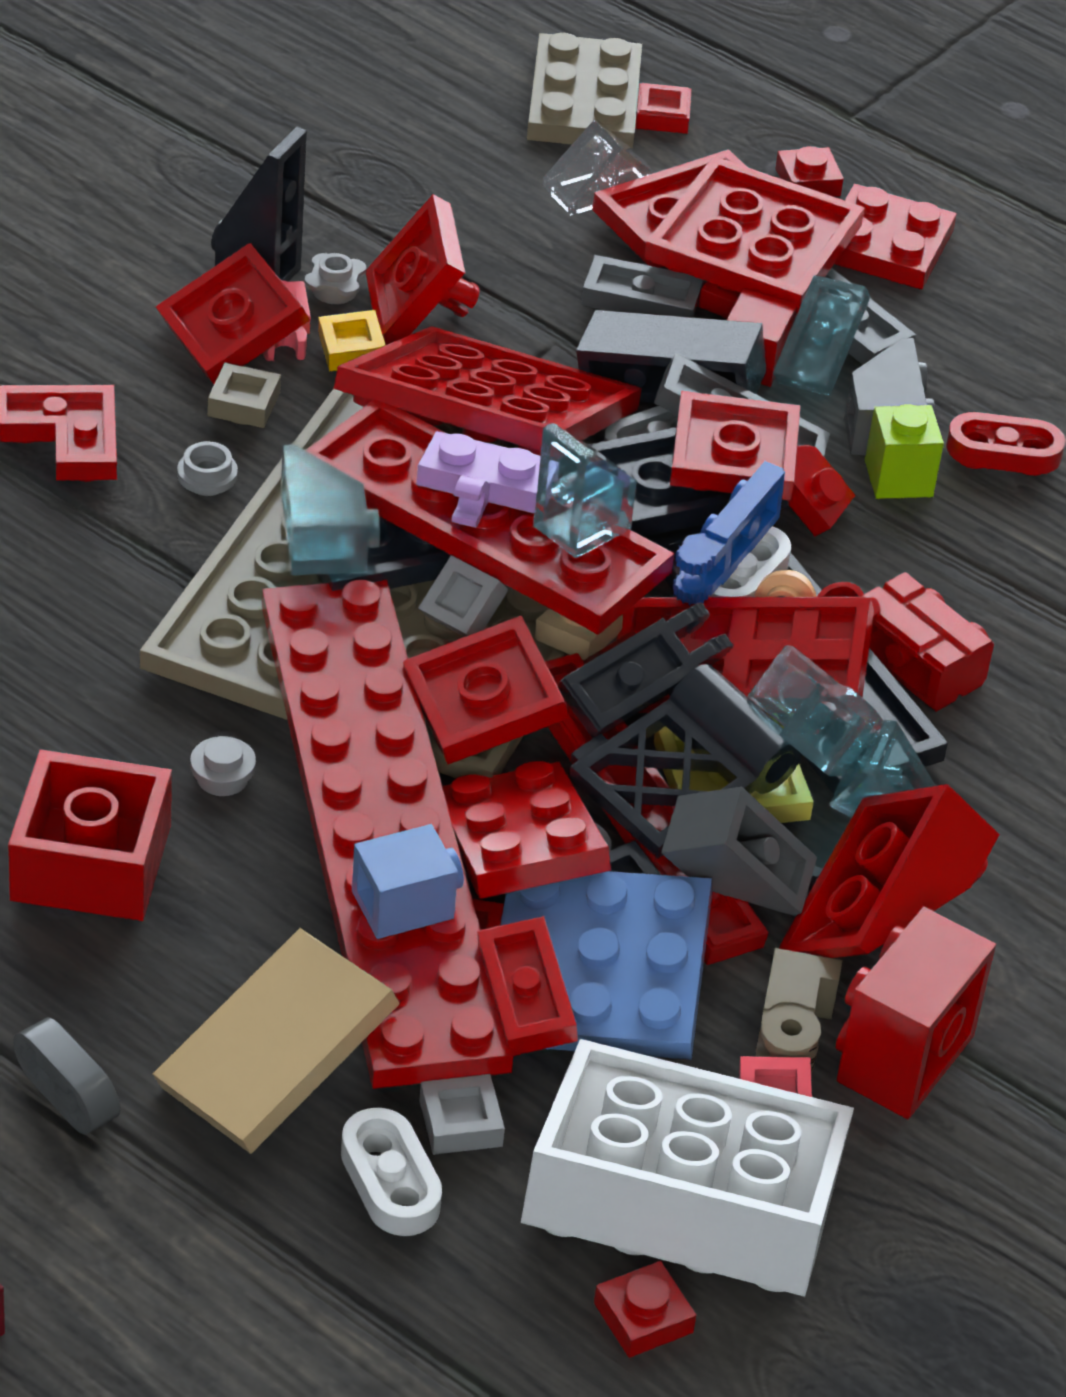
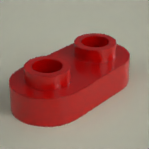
[946,412,1066,476]

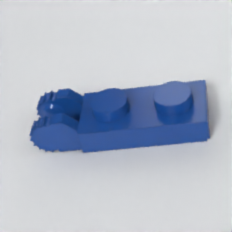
[673,461,785,605]

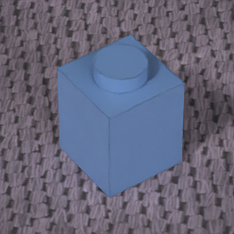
[352,824,464,939]

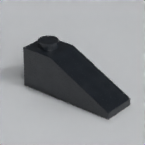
[211,127,307,282]

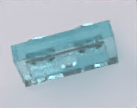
[773,275,871,396]

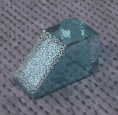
[533,423,637,558]
[281,445,380,575]

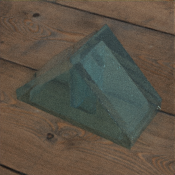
[830,720,936,818]

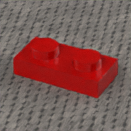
[477,916,578,1056]

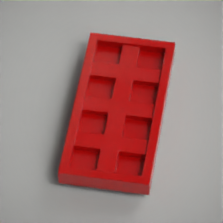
[615,597,874,714]

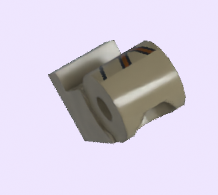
[755,948,842,1075]

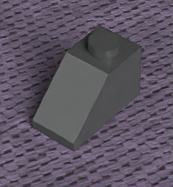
[661,786,817,915]

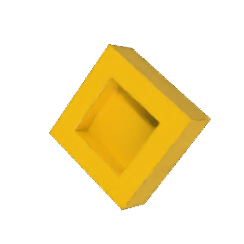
[318,310,386,371]

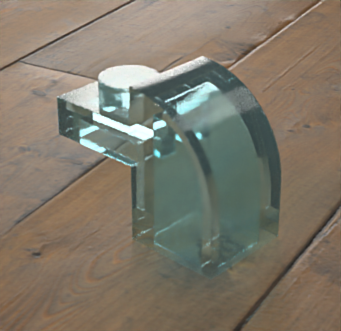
[747,645,883,776]

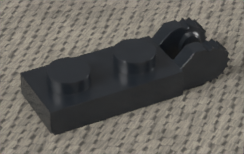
[557,602,734,739]

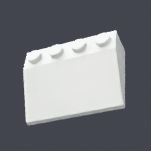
[521,1039,854,1296]

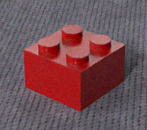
[8,750,172,921]
[835,906,996,1120]

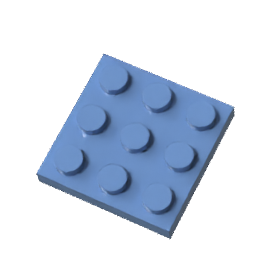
[501,871,712,1060]

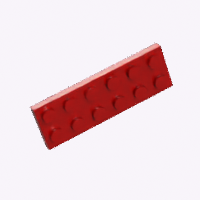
[300,399,674,635]

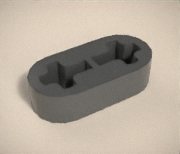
[13,1017,121,1135]

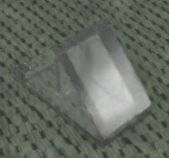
[543,120,656,215]

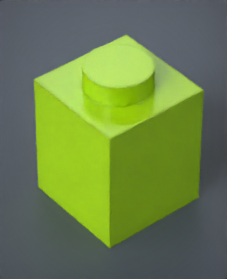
[865,404,944,499]

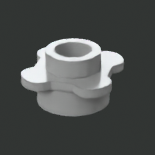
[304,253,366,304]

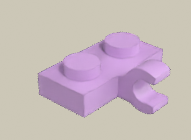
[416,431,555,528]

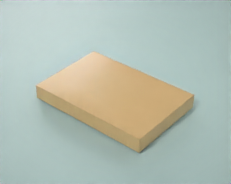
[153,928,399,1154]

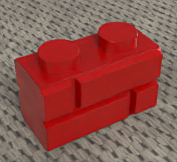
[864,572,994,712]

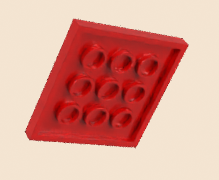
[334,326,642,458]

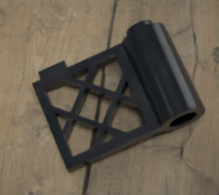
[570,664,803,859]

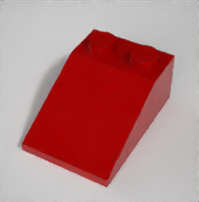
[779,784,1000,958]

